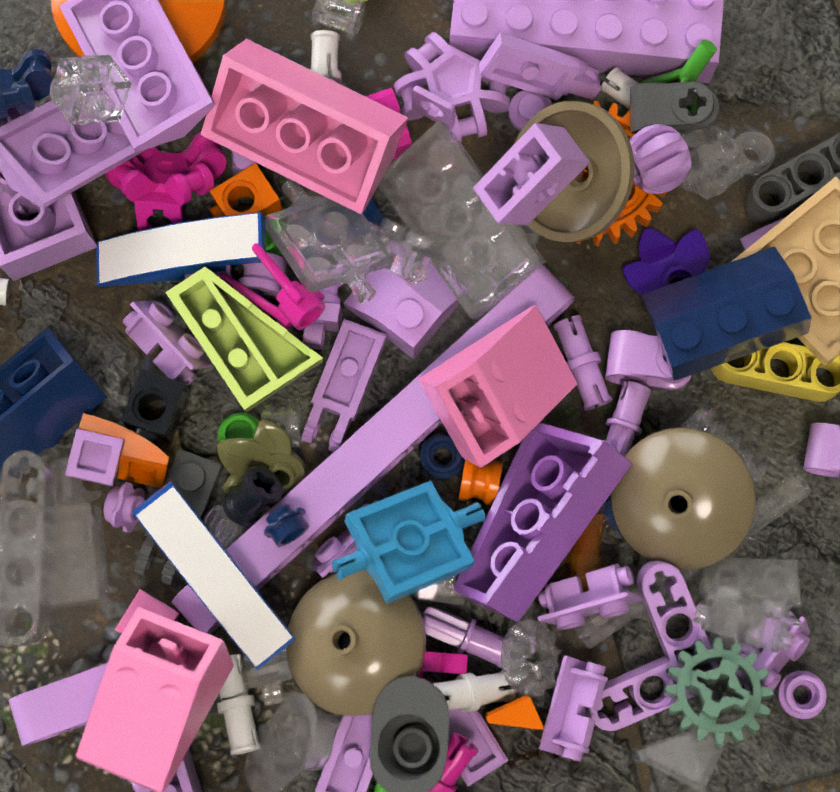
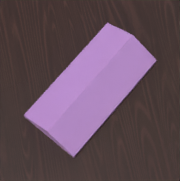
[59,0,215,152]
[0,77,147,209]

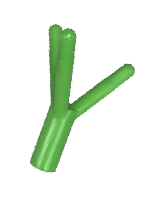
[637,39,717,113]

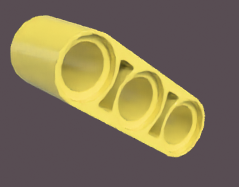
[711,342,840,402]

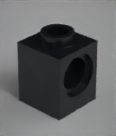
[121,368,191,445]

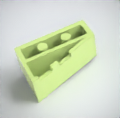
[166,267,323,412]

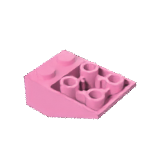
[418,305,578,468]
[76,607,234,792]

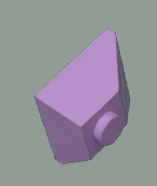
[343,235,470,360]

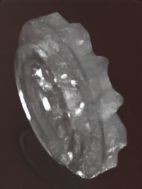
[501,619,564,696]

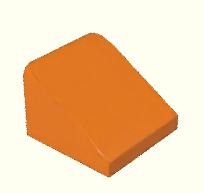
[484,695,544,730]

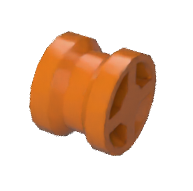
[459,459,503,506]

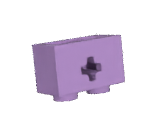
[473,123,591,225]

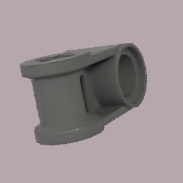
[630,81,720,134]

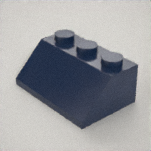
[642,246,812,381]
[0,327,107,487]

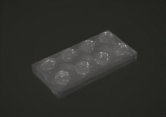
[378,120,546,320]

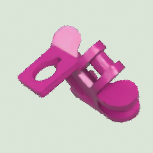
[105,132,227,231]

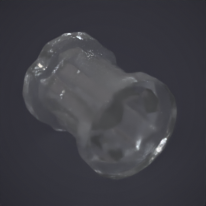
[311,0,366,41]

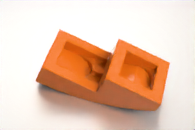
[79,413,169,488]

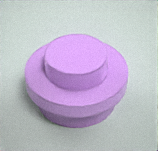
[508,90,552,131]

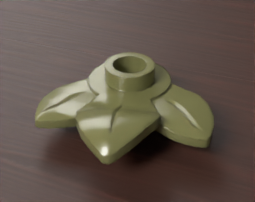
[217,419,306,494]

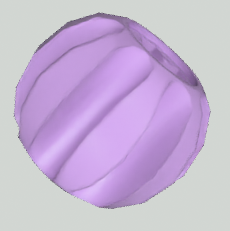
[629,124,692,194]

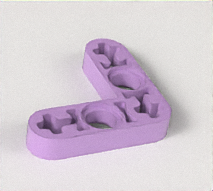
[585,560,718,731]

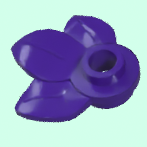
[622,228,709,295]

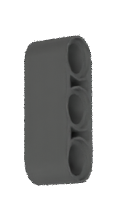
[744,133,840,225]

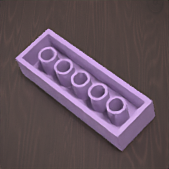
[449,0,724,84]

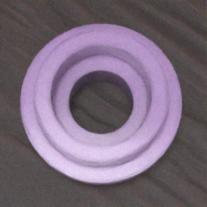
[777,671,827,719]

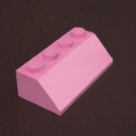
[201,39,408,214]

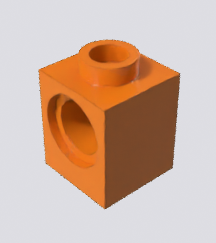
[209,163,283,218]

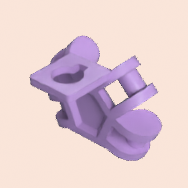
[394,32,510,145]

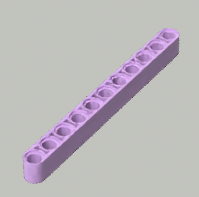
[172,265,575,634]

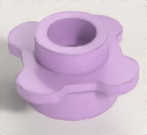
[103,482,145,533]

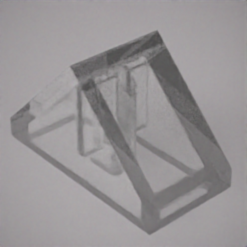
[631,720,730,792]

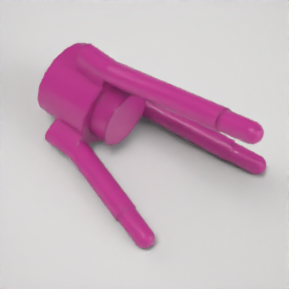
[218,236,325,330]

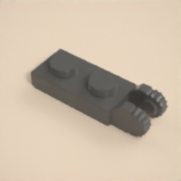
[134,449,224,586]

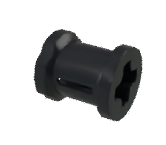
[222,466,283,528]

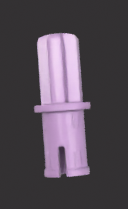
[605,381,651,456]
[422,606,514,668]

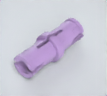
[553,315,612,411]

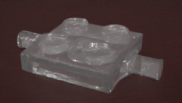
[265,179,391,303]

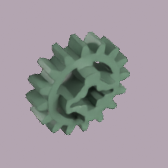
[664,638,773,748]

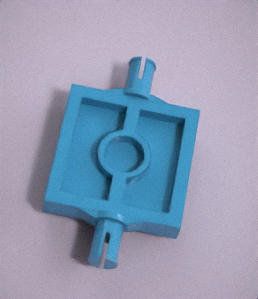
[332,481,485,604]

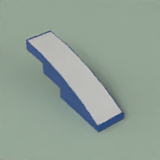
[96,212,266,287]
[132,481,296,670]

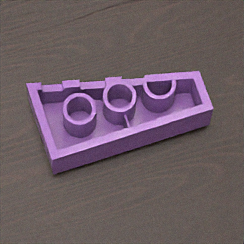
[452,423,633,622]

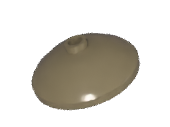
[514,101,634,242]
[611,427,756,570]
[286,570,426,716]

